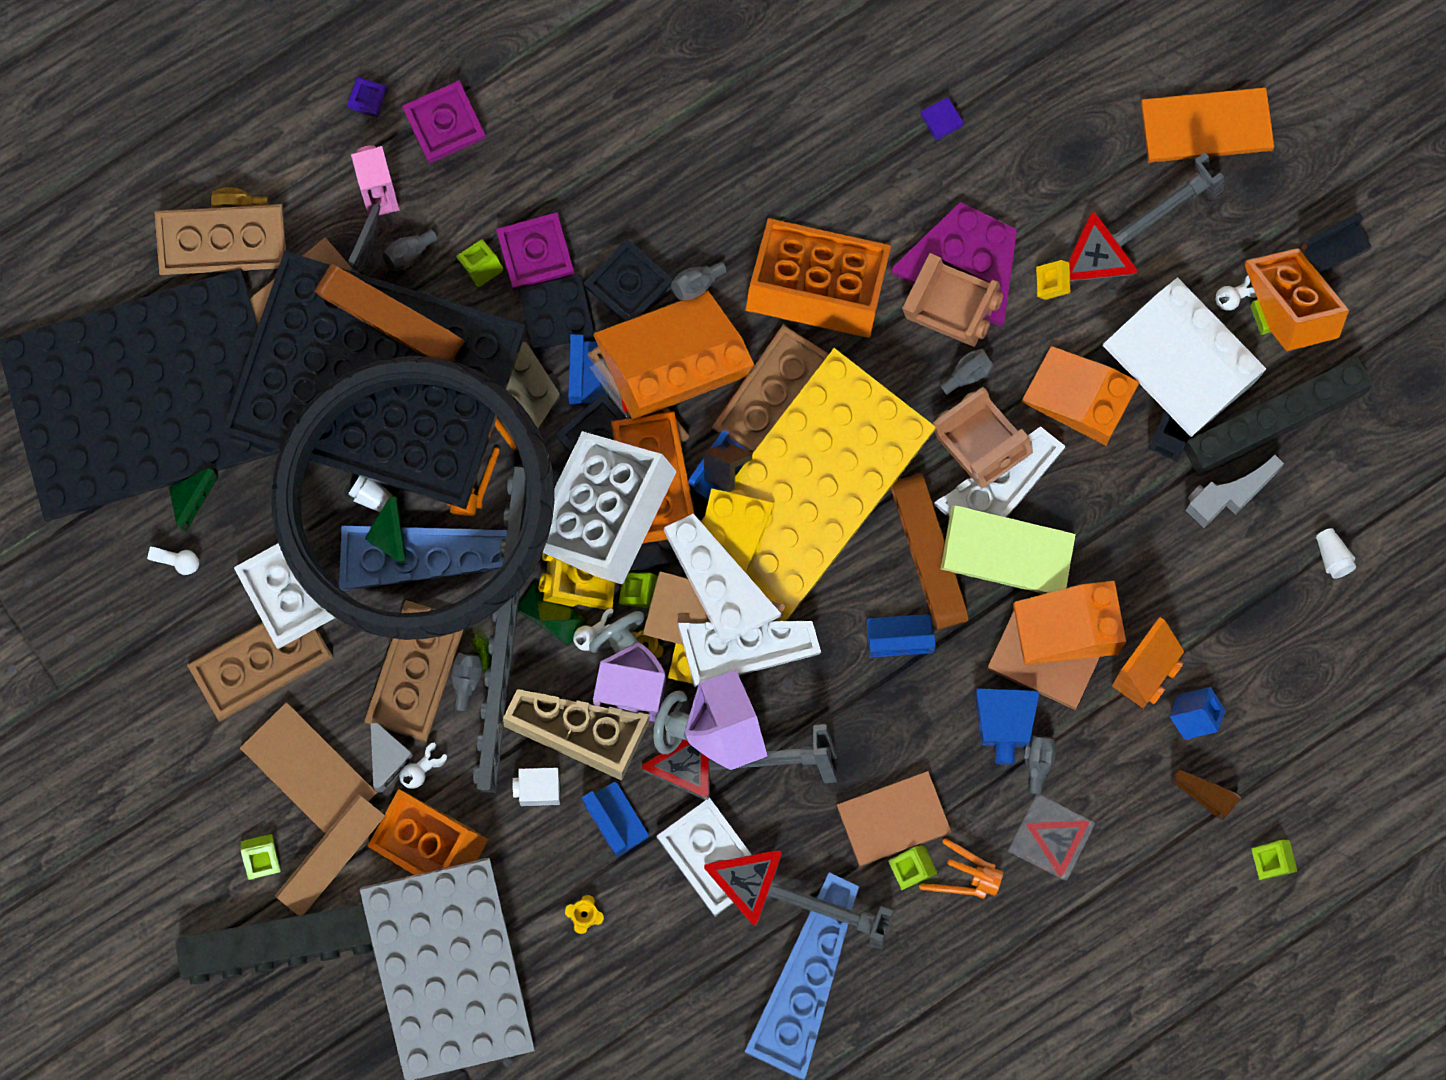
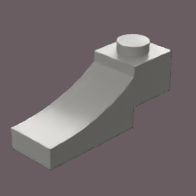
[1186,455,1284,528]

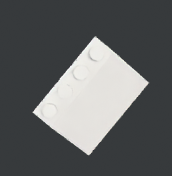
[1103,277,1266,437]
[543,431,677,585]

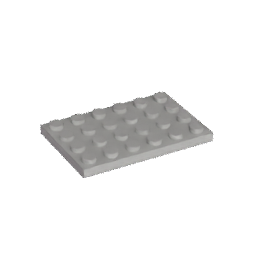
[360,857,535,1080]

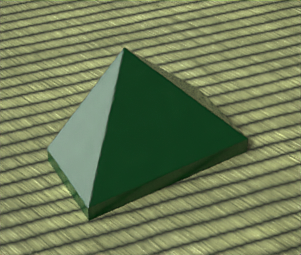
[169,468,218,533]
[365,496,407,565]
[518,583,587,646]

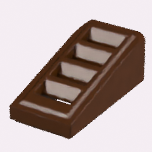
[1171,769,1242,820]

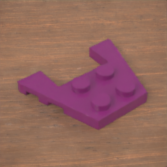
[891,202,1017,328]

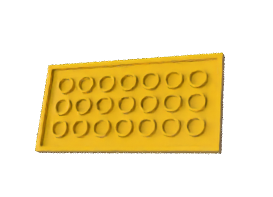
[700,348,937,621]

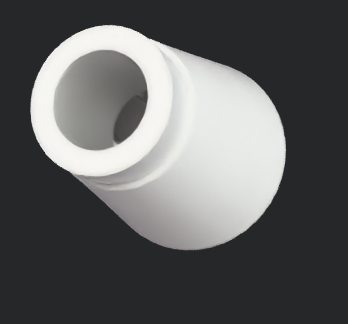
[348,476,398,512]
[1316,528,1356,579]

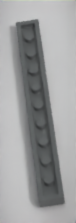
[473,467,527,793]

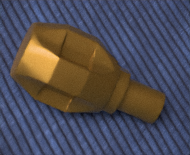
[211,187,269,208]

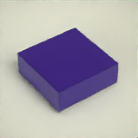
[347,77,388,118]
[920,97,964,141]

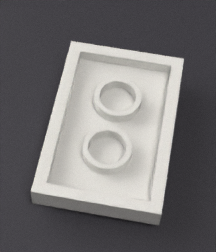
[234,543,335,649]
[657,798,752,916]

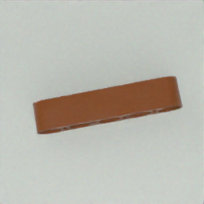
[314,264,465,361]
[891,473,968,630]

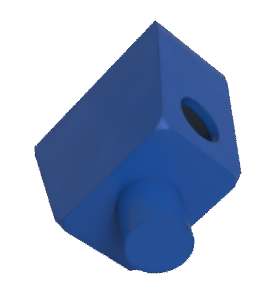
[975,689,1039,765]

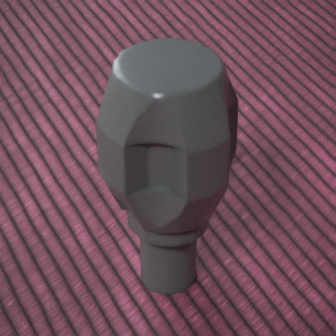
[383,229,437,271]
[671,262,726,300]
[940,349,994,395]
[451,652,482,711]
[1024,735,1056,794]

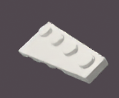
[934,426,1065,518]
[664,514,781,644]
[677,621,821,687]

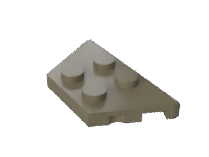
[497,342,560,442]

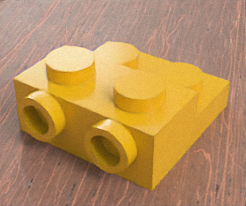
[539,553,615,610]

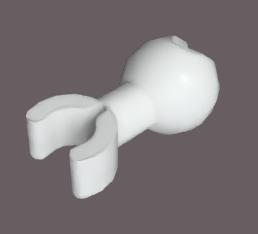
[1215,276,1257,311]
[147,547,199,575]
[573,609,613,651]
[399,743,447,789]

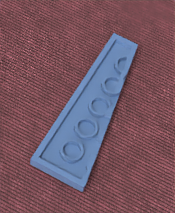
[339,526,507,591]
[745,873,859,1080]

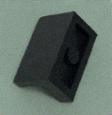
[1300,213,1372,275]

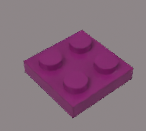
[402,81,486,164]
[496,213,574,291]

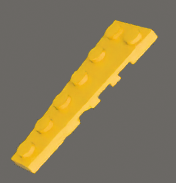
[668,488,774,684]

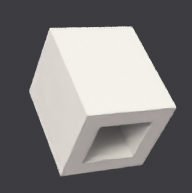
[513,768,560,806]

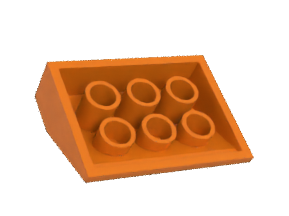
[746,218,891,338]
[594,291,754,421]

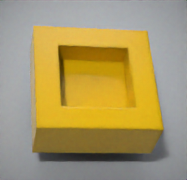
[1036,260,1070,300]

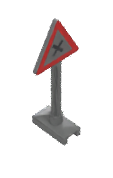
[1069,152,1224,282]

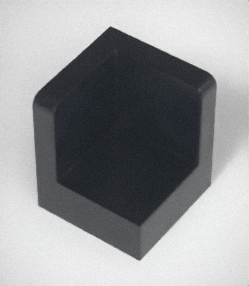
[1148,412,1189,462]
[704,442,752,492]

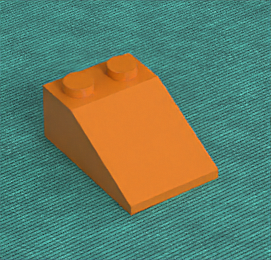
[1244,248,1349,351]
[1021,346,1139,446]
[1013,581,1126,665]
[1112,617,1184,709]
[367,789,489,875]

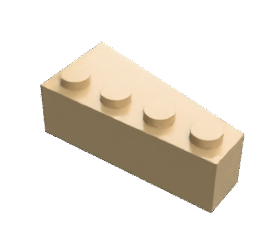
[503,689,650,781]

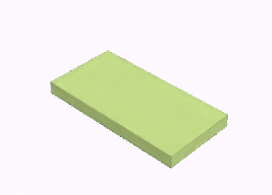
[940,505,1075,594]

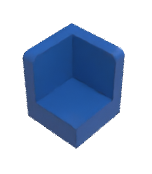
[1169,687,1226,739]

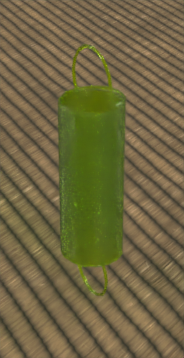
[471,630,492,673]

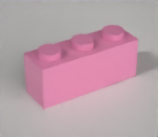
[351,145,399,216]

